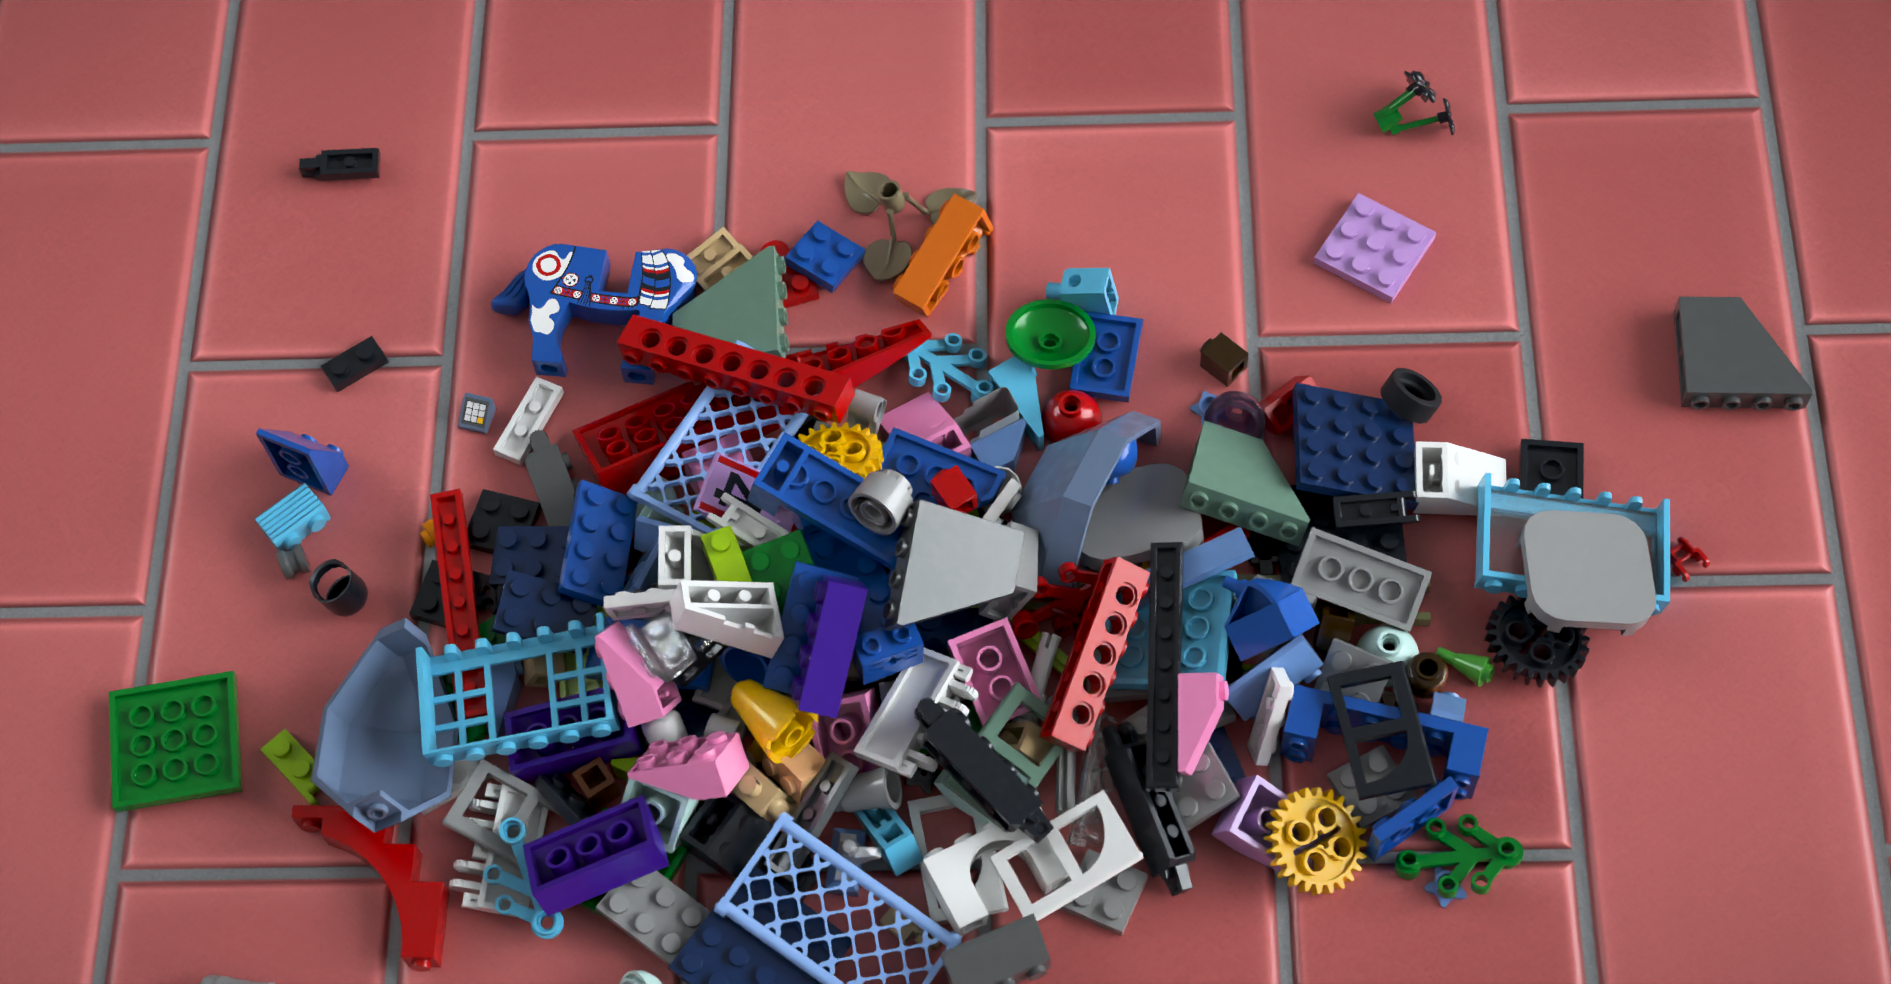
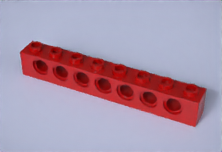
[617,314,855,424]

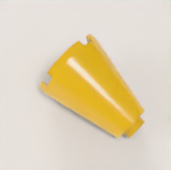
[730,679,818,764]

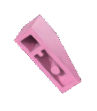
[1178,672,1229,776]

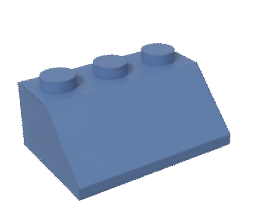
[1227,633,1323,722]

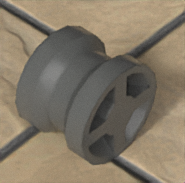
[276,543,311,580]

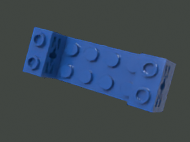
[747,432,903,583]
[793,512,924,685]
[1280,684,1489,800]

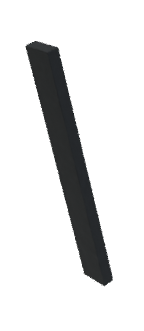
[1146,542,1184,792]

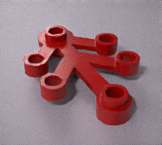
[1011,562,1120,639]

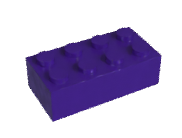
[790,574,868,718]

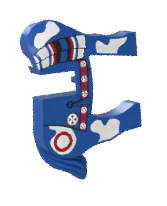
[491,244,697,385]

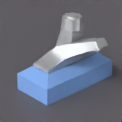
[825,828,882,896]

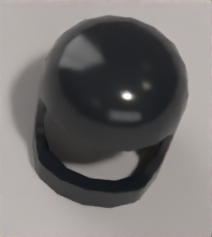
[309,559,368,617]

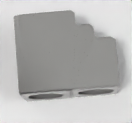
[954,387,1020,444]

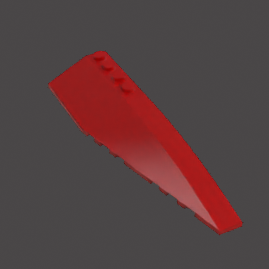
[572,319,932,495]

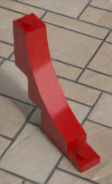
[291,805,450,972]

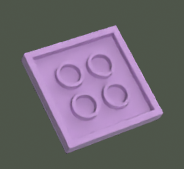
[1314,193,1436,303]

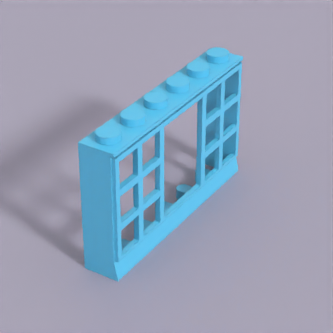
[415,612,621,767]

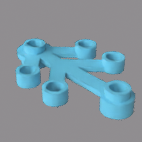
[901,333,995,403]
[484,817,564,939]

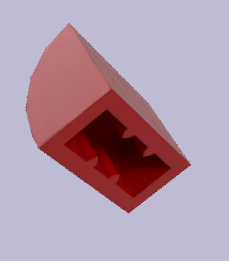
[1249,375,1317,435]

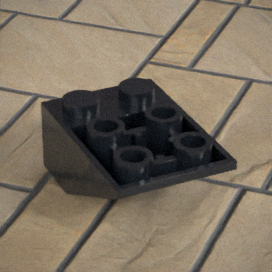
[679,793,782,882]

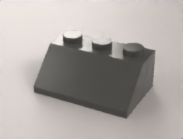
[941,913,1051,984]

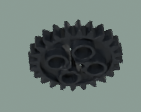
[1484,595,1590,688]

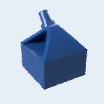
[1222,576,1319,661]

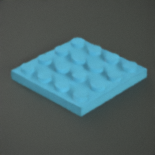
[1098,570,1237,690]

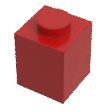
[930,465,978,514]

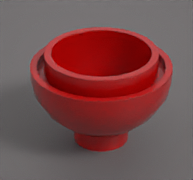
[1041,390,1102,443]

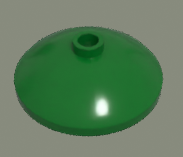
[1005,299,1096,370]

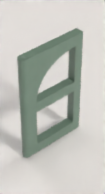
[943,682,1064,829]

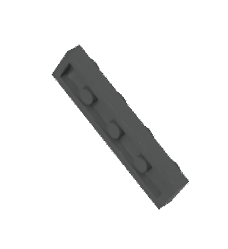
[764,751,860,882]

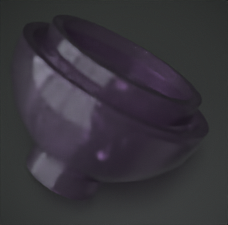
[1204,391,1266,439]

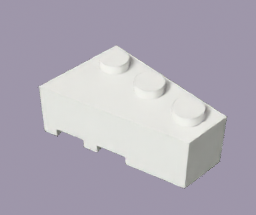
[669,580,784,658]

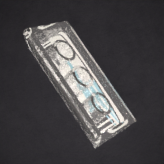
[1066,711,1124,850]

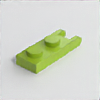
[260,729,320,805]

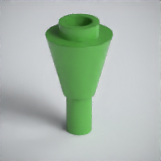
[1436,647,1495,687]

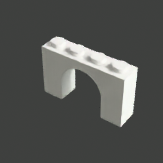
[921,807,1072,936]

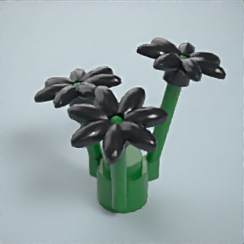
[1373,71,1455,135]

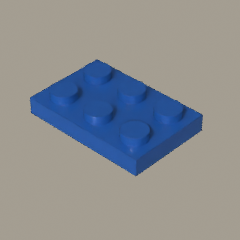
[1069,311,1143,403]
[1366,776,1459,862]

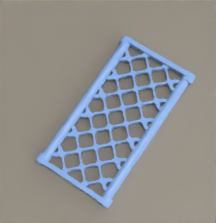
[627,340,817,533]
[713,812,962,984]

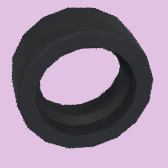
[1381,368,1442,424]

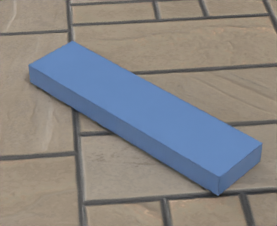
[1137,527,1255,609]

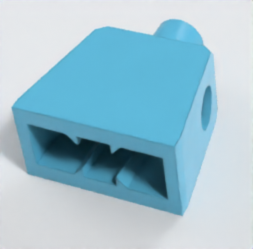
[1046,268,1119,315]

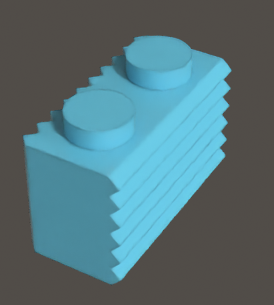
[255,483,331,551]

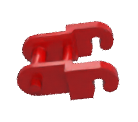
[1670,537,1710,582]

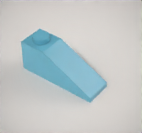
[988,356,1044,451]
[853,809,924,877]

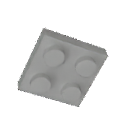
[1314,638,1393,703]
[1326,745,1417,829]
[1062,849,1148,936]

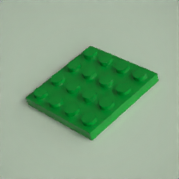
[109,671,243,813]

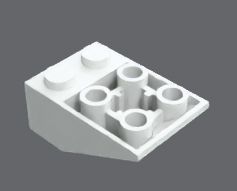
[1413,441,1507,516]

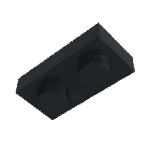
[321,336,389,393]

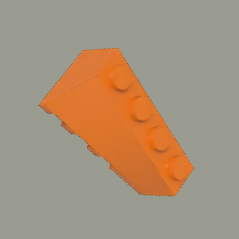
[893,193,994,317]

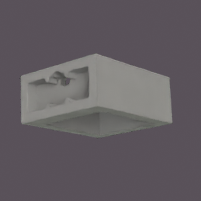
[978,521,1039,621]

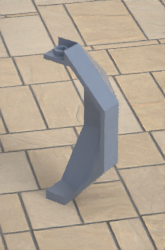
[1011,411,1162,599]
[311,618,459,833]

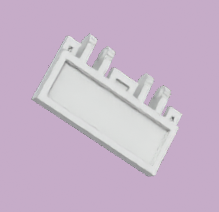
[854,647,979,778]
[449,783,548,918]

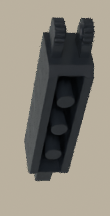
[914,697,1054,844]
[1101,721,1196,896]

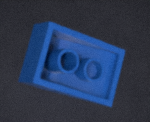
[256,428,349,496]

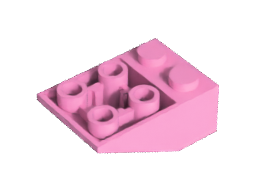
[880,392,972,458]
[594,621,682,728]
[627,731,750,801]

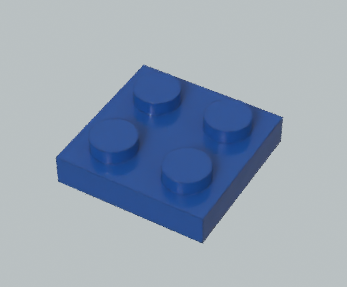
[784,220,866,293]

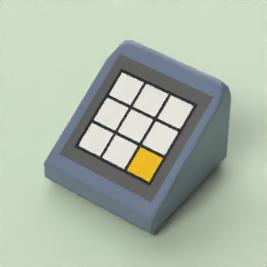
[458,393,497,434]

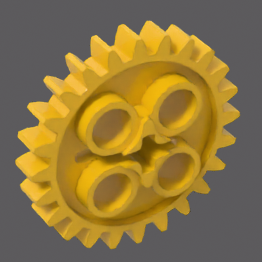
[798,422,884,478]
[1264,787,1368,895]

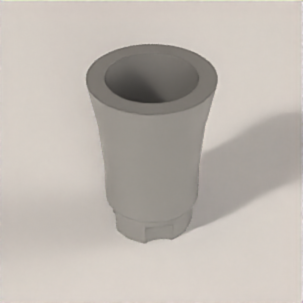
[834,767,902,813]

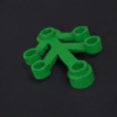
[1395,814,1524,899]

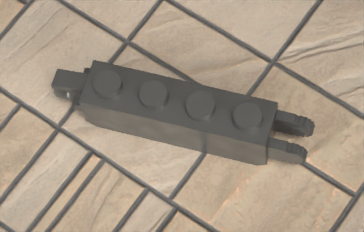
[524,430,578,526]

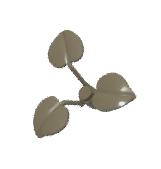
[845,171,977,281]

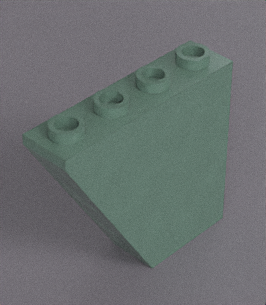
[672,245,790,380]
[1179,420,1310,546]

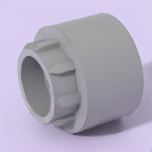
[848,469,913,535]

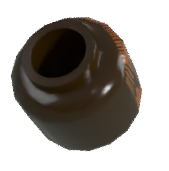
[1406,652,1448,699]

